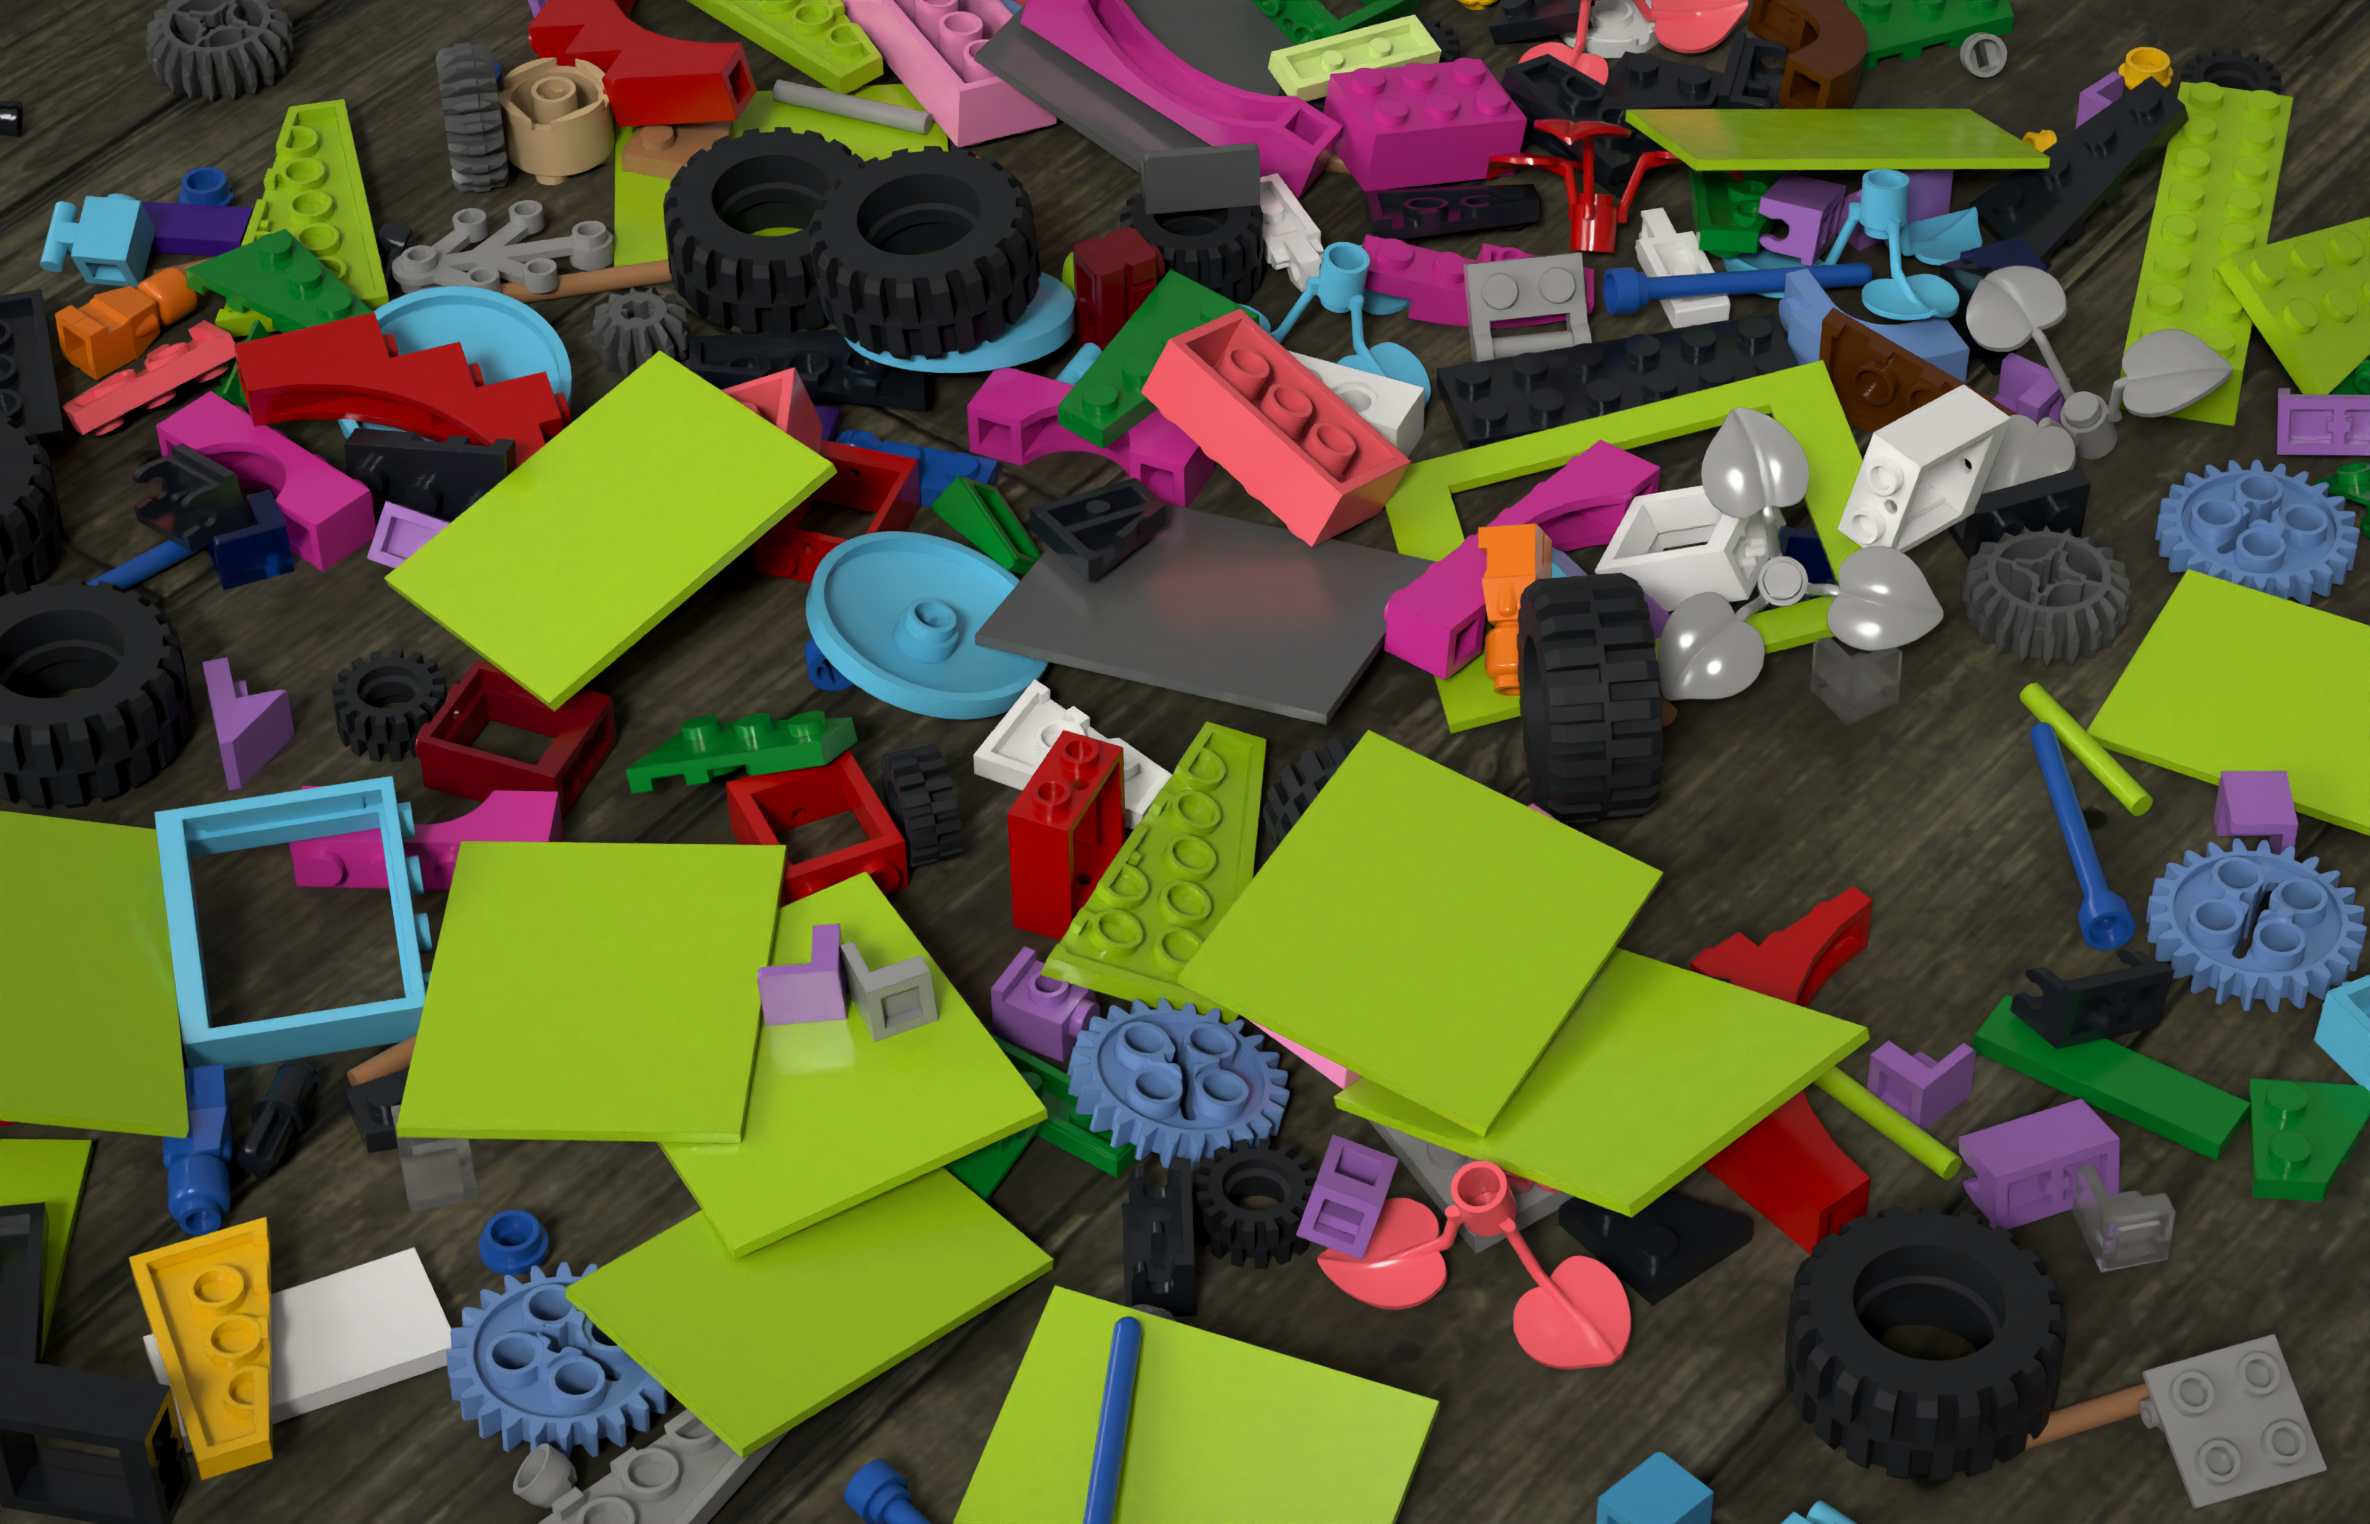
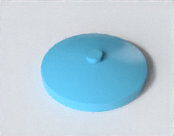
[845,272,1075,373]
[338,286,573,442]
[805,531,1048,720]

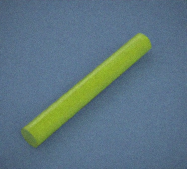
[2019,683,2153,816]
[1812,1066,1962,1180]

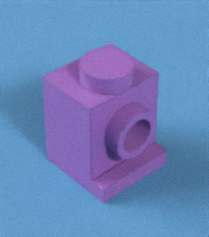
[991,946,1100,1062]
[1296,1134,1399,1260]

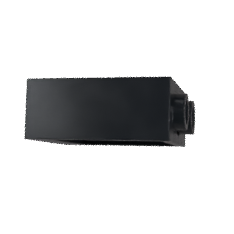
[0,1358,192,1524]

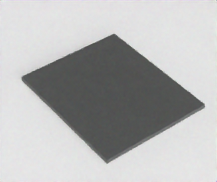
[974,0,1339,173]
[975,503,1436,725]

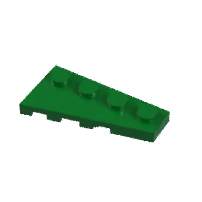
[1058,269,1260,449]

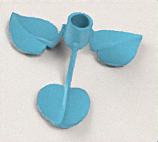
[1721,169,1982,320]
[1239,240,1431,408]

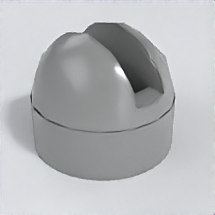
[1960,32,2007,78]
[513,1443,577,1509]

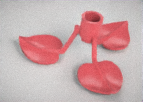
[1518,0,1748,85]
[1317,1161,1632,1370]

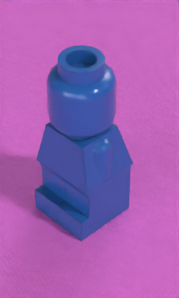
[162,1064,235,1236]

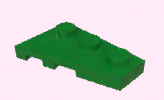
[1843,0,2014,72]
[1688,166,1802,258]
[185,228,373,333]
[626,711,858,794]

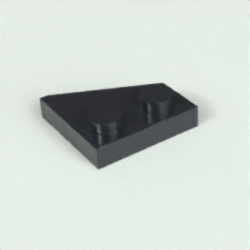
[1030,478,1166,582]

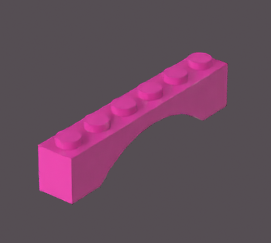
[1020,0,1343,200]
[1384,439,1661,680]

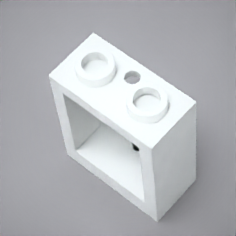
[1838,384,2011,553]
[1595,485,1786,612]

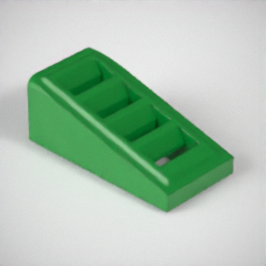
[931,476,1042,575]

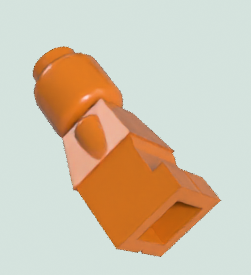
[55,267,205,380]
[1478,523,1552,696]

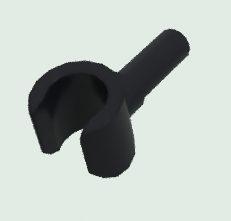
[376,222,415,294]

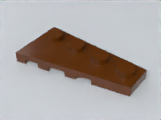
[1819,308,2019,468]

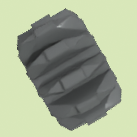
[591,287,690,378]

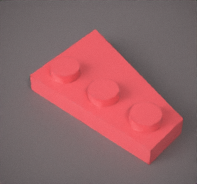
[60,320,236,436]

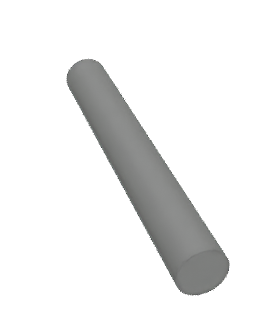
[772,80,933,135]

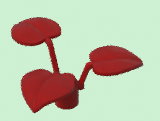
[1486,119,1743,254]

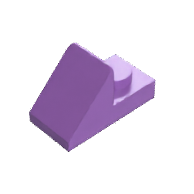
[202,657,294,790]

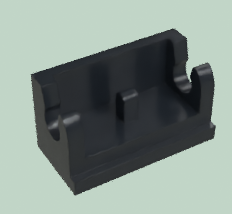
[1717,32,1789,109]
[132,443,250,552]
[2010,948,2175,1049]
[1122,1159,1196,1317]

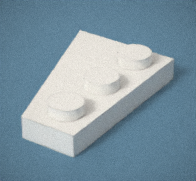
[973,679,1172,830]

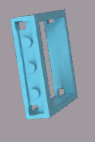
[154,776,433,1070]

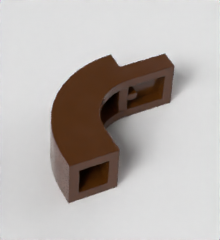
[1747,0,1868,109]

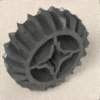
[146,0,294,102]
[436,42,509,193]
[1961,524,2132,667]

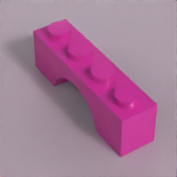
[967,367,1215,508]
[156,391,376,572]
[289,786,564,890]

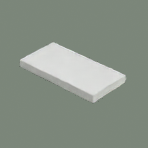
[143,1247,452,1453]

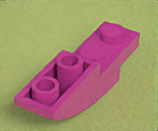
[1361,235,1594,328]

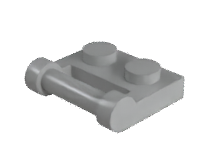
[1463,252,1592,362]

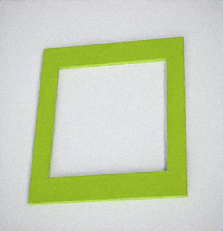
[1385,360,1863,734]

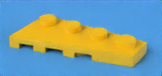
[129,1217,273,1480]

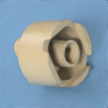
[498,57,615,185]

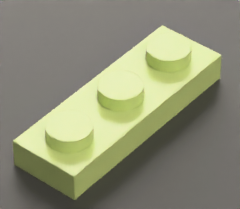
[1268,14,1442,102]

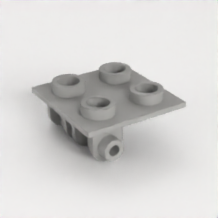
[2139,1334,2327,1510]

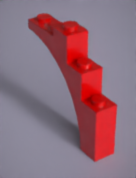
[528,0,757,127]
[234,312,571,468]
[1689,886,1873,1256]

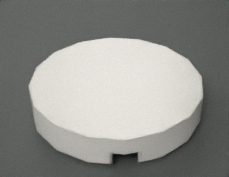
[1559,0,1658,58]

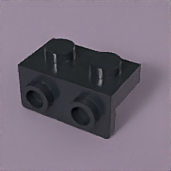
[1947,467,2091,562]

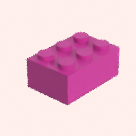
[1323,58,1527,192]

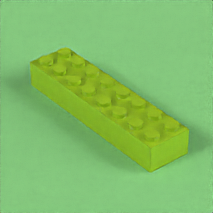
[2119,81,2294,426]

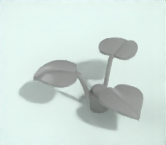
[1966,266,2233,494]
[1657,407,1943,701]

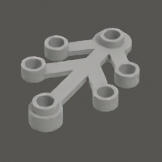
[392,200,614,294]

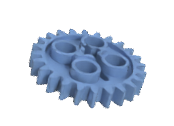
[2155,460,2360,605]
[2145,839,2367,1012]
[1067,997,1290,1171]
[446,1262,670,1459]

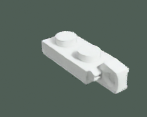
[1260,173,1324,292]
[1635,208,1730,329]

